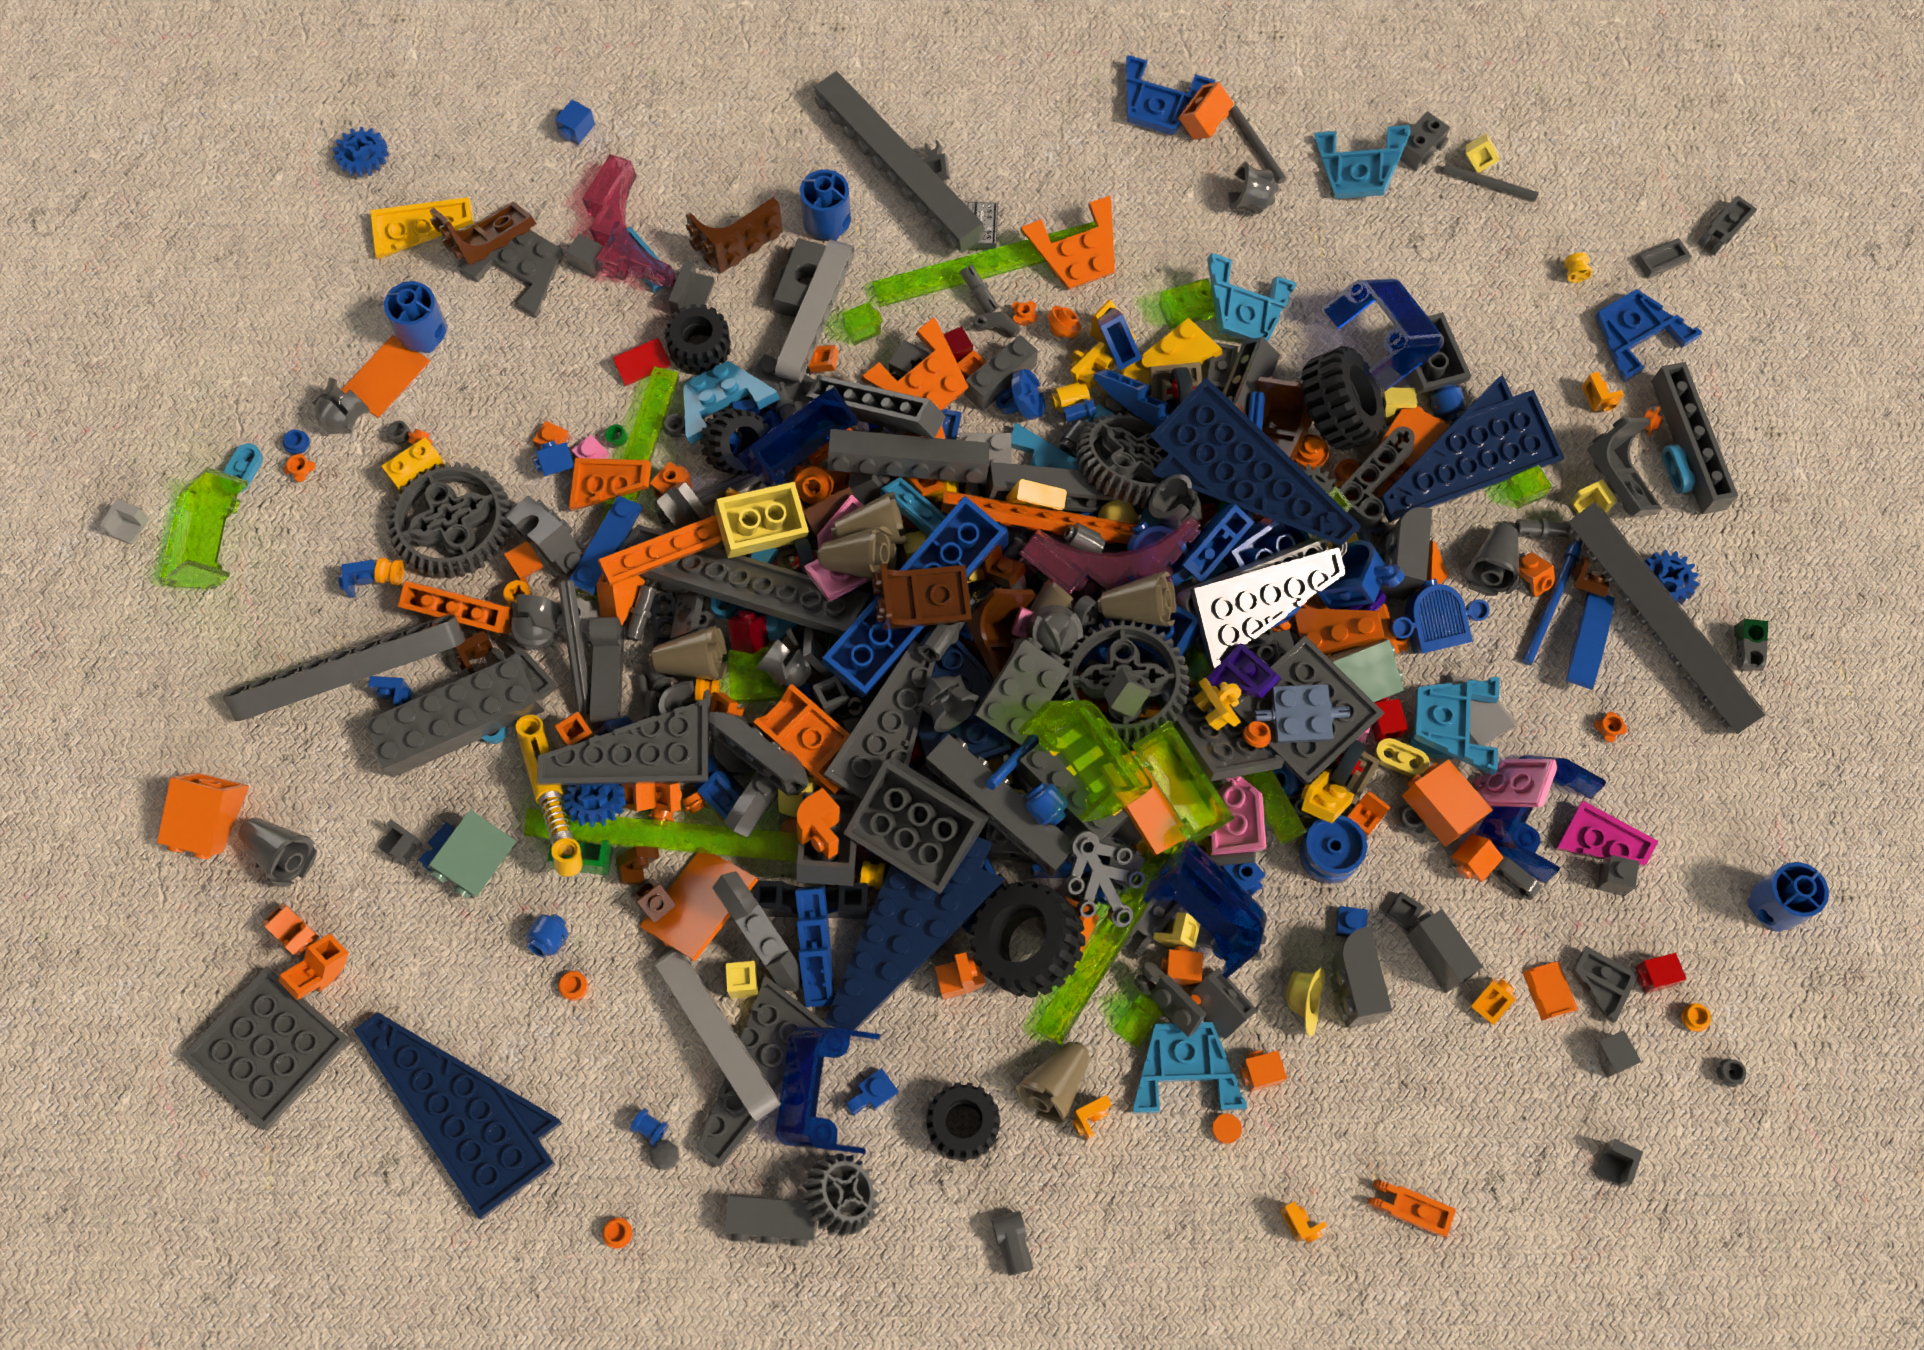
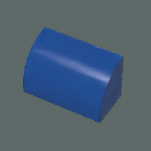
[1098,307,1142,370]

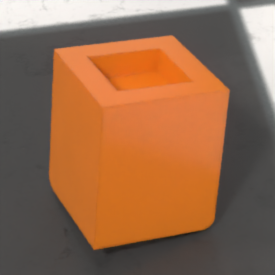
[504,541,543,586]

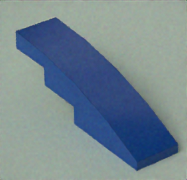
[1094,369,1170,428]
[1566,592,1615,690]
[795,886,834,1007]

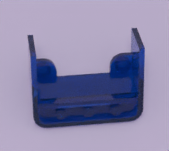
[1321,278,1444,391]
[737,387,859,487]
[1476,755,1607,884]
[1143,840,1267,979]
[775,1027,880,1155]

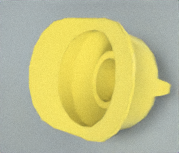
[1286,968,1325,1036]

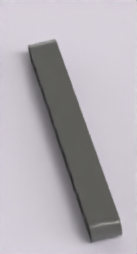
[223,614,466,721]

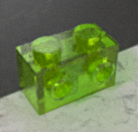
[1159,278,1216,329]

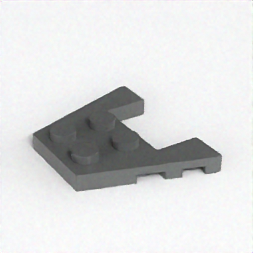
[458,230,563,318]

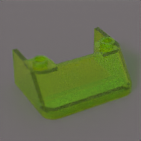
[160,467,249,589]
[1018,700,1152,822]
[1132,721,1235,844]

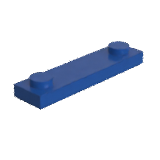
[569,495,643,596]

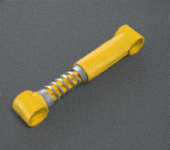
[515,715,583,877]

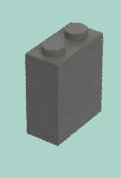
[1406,909,1483,993]

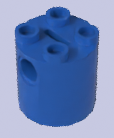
[800,169,851,241]
[384,281,448,353]
[1747,862,1829,932]

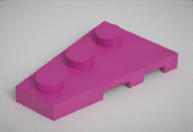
[1555,800,1659,866]

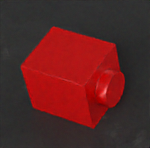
[1372,697,1408,742]
[1635,952,1687,994]

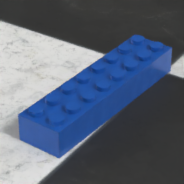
[821,496,1007,699]

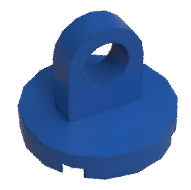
[996,369,1045,420]

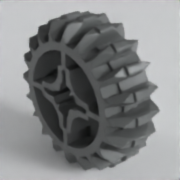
[801,1153,880,1237]

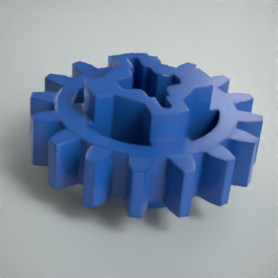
[333,127,389,177]
[1645,550,1699,605]
[563,784,626,827]

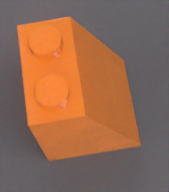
[157,772,249,859]

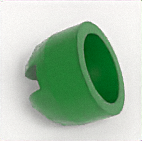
[605,424,628,447]

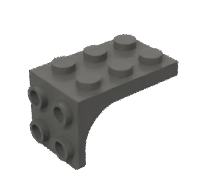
[1587,417,1663,516]
[974,637,1070,745]

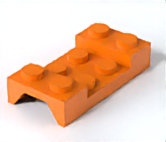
[753,684,850,795]

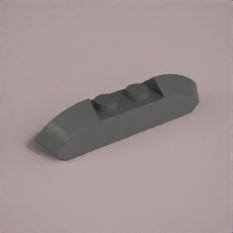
[708,712,808,796]
[724,773,778,837]
[713,872,802,991]

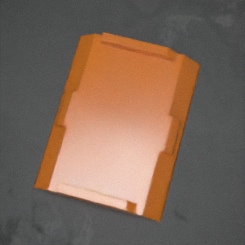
[1522,962,1579,1021]

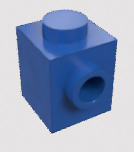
[555,99,595,145]
[533,441,574,477]
[1219,863,1266,899]

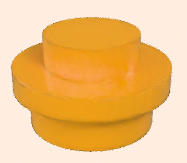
[1681,1003,1711,1032]

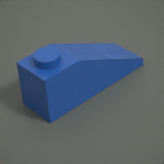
[1181,504,1254,583]

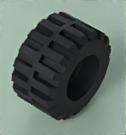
[665,304,731,375]
[700,408,772,476]
[926,1082,1000,1161]

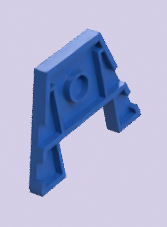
[1126,55,1216,135]
[1595,289,1703,382]

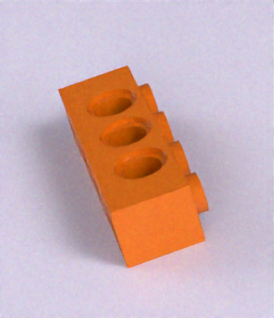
[398,581,514,634]

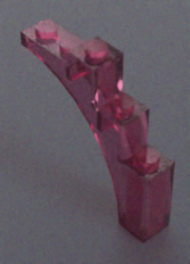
[582,154,676,288]
[1020,514,1200,595]

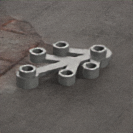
[1065,831,1145,927]

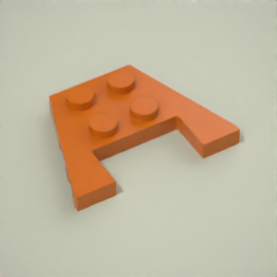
[1020,195,1115,290]
[861,317,968,412]

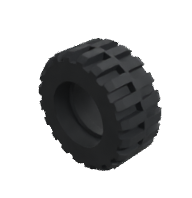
[1301,346,1386,451]
[970,881,1085,998]

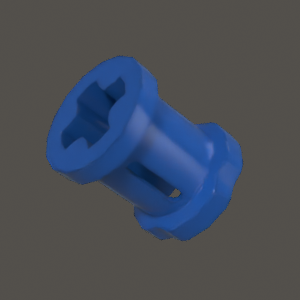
[629,1108,669,1147]

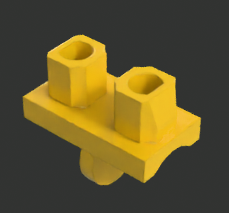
[1069,342,1114,389]
[1193,678,1241,730]

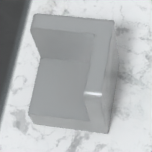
[100,499,149,545]

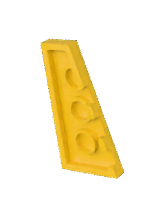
[370,197,474,259]
[1119,318,1222,385]

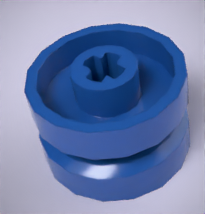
[1299,815,1368,884]

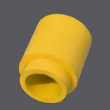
[1051,382,1090,413]

